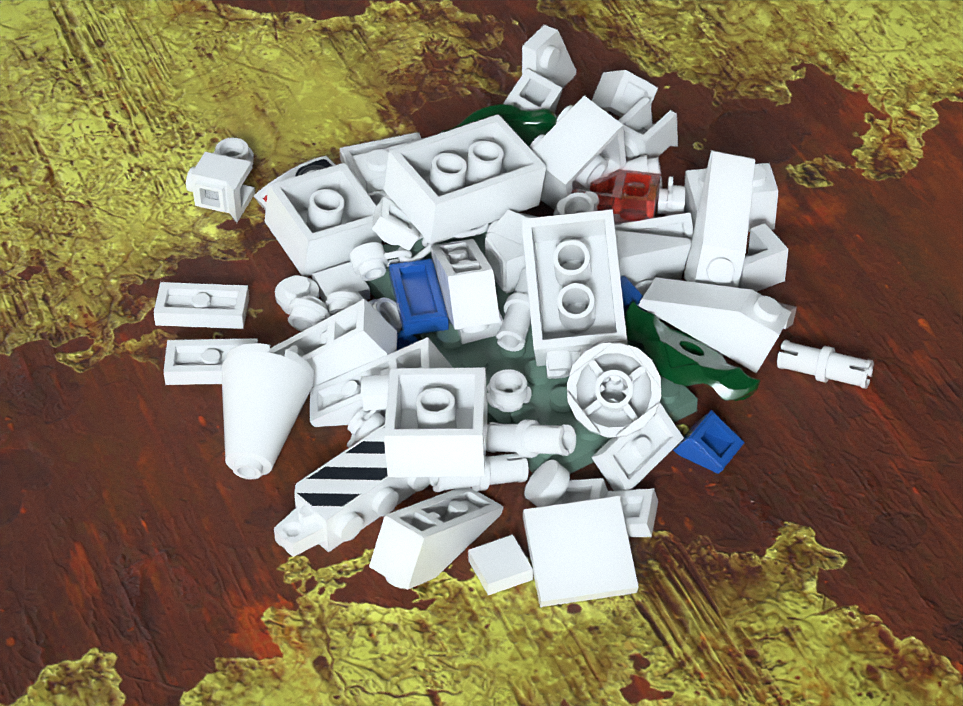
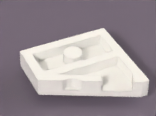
[522,25,576,88]

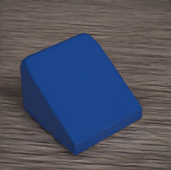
[673,410,745,474]

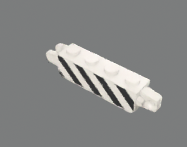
[274,424,430,557]

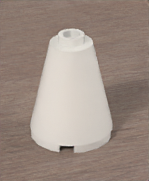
[221,343,314,479]

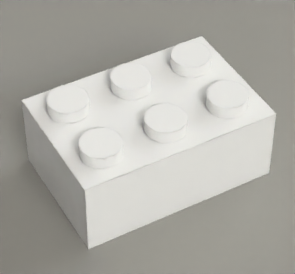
[384,114,546,244]
[521,209,627,366]

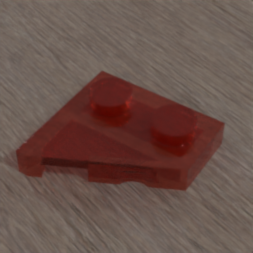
[571,169,661,221]

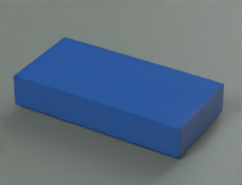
[389,259,449,336]

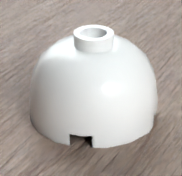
[567,343,661,438]

